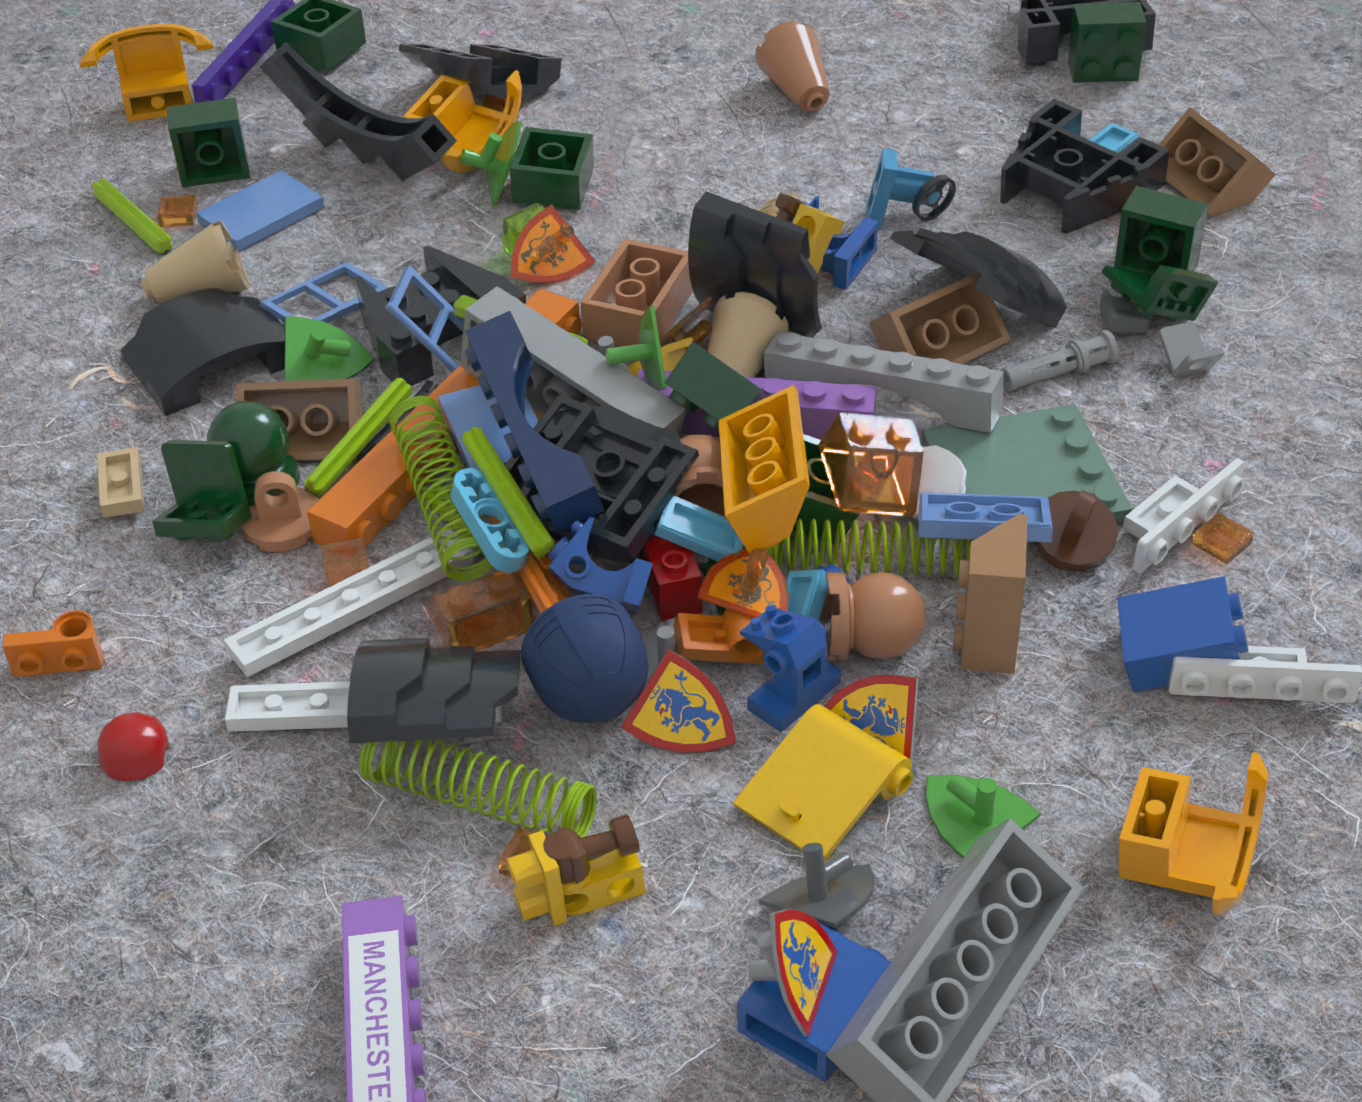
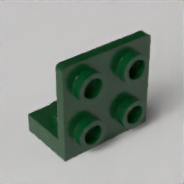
[1101,265,1218,321]

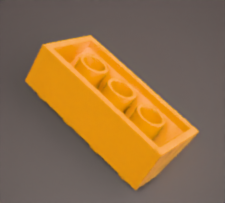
[718,385,810,554]

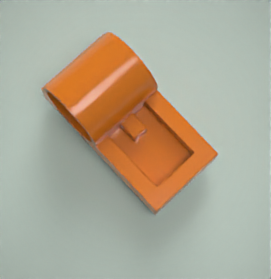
[673,608,765,664]
[2,610,104,677]

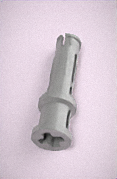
[1001,330,1119,392]

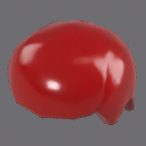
[97,712,169,781]

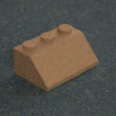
[1159,107,1276,217]
[868,272,1011,364]
[236,378,364,461]
[953,514,1028,674]

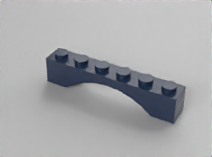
[464,311,605,533]

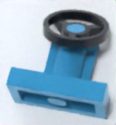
[866,148,956,229]

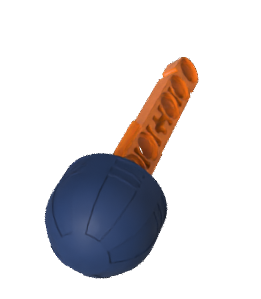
[489,515,649,723]

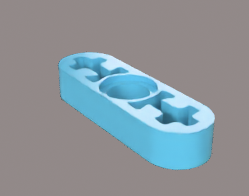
[450,468,530,573]

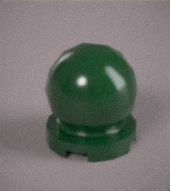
[207,401,301,506]

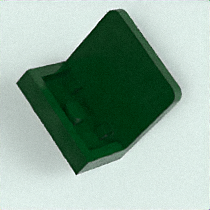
[152,440,252,542]

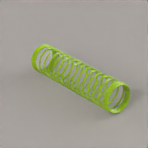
[389,396,493,581]
[764,518,975,577]
[359,739,597,837]

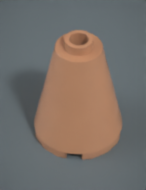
[755,21,830,112]

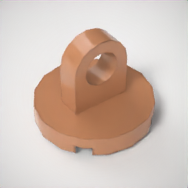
[241,471,319,552]

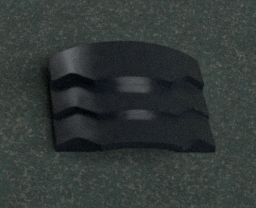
[399,44,562,98]
[688,191,822,338]
[890,228,1067,327]
[120,288,285,416]
[505,394,699,562]
[347,638,521,744]

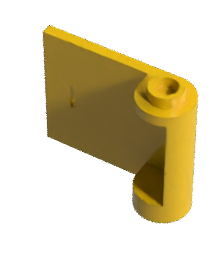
[733,704,914,862]

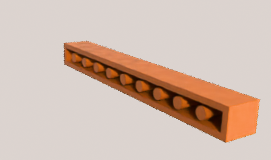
[307,289,582,559]

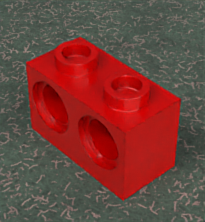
[639,523,703,622]

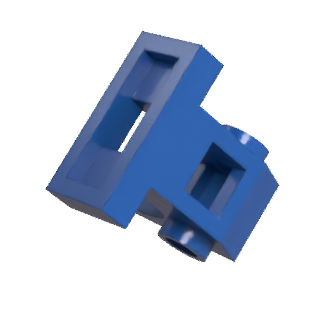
[791,196,878,290]
[548,517,653,615]
[740,605,841,732]

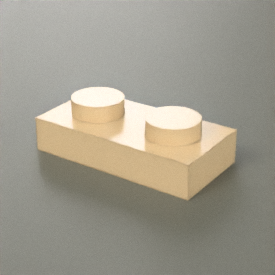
[97,447,145,518]

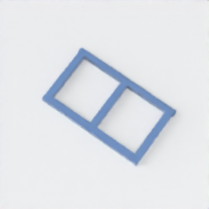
[260,262,389,323]
[385,265,465,372]

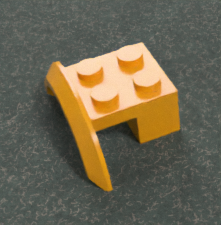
[80,24,214,122]
[403,70,522,173]
[1119,752,1269,916]

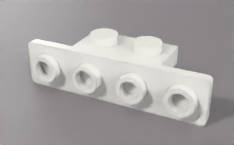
[1123,458,1245,574]
[1168,646,1362,703]

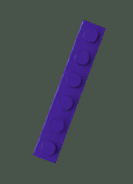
[191,0,295,103]

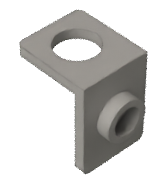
[1158,321,1224,378]

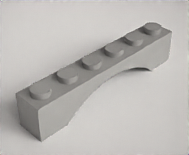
[763,332,1004,433]

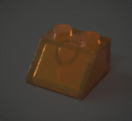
[818,412,924,517]
[421,571,534,651]

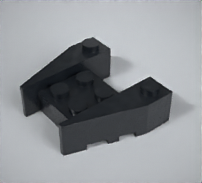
[1017,0,1156,65]
[1000,99,1169,234]
[354,245,526,386]

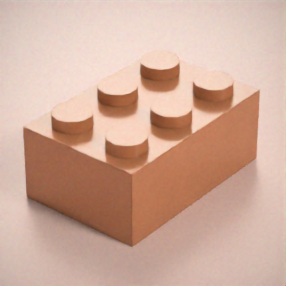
[580,238,693,347]

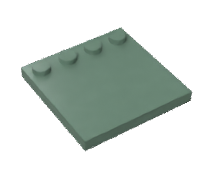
[922,404,1133,524]

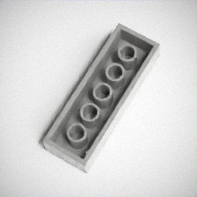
[461,286,686,437]
[826,818,1084,1102]

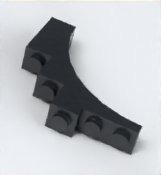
[260,42,457,181]

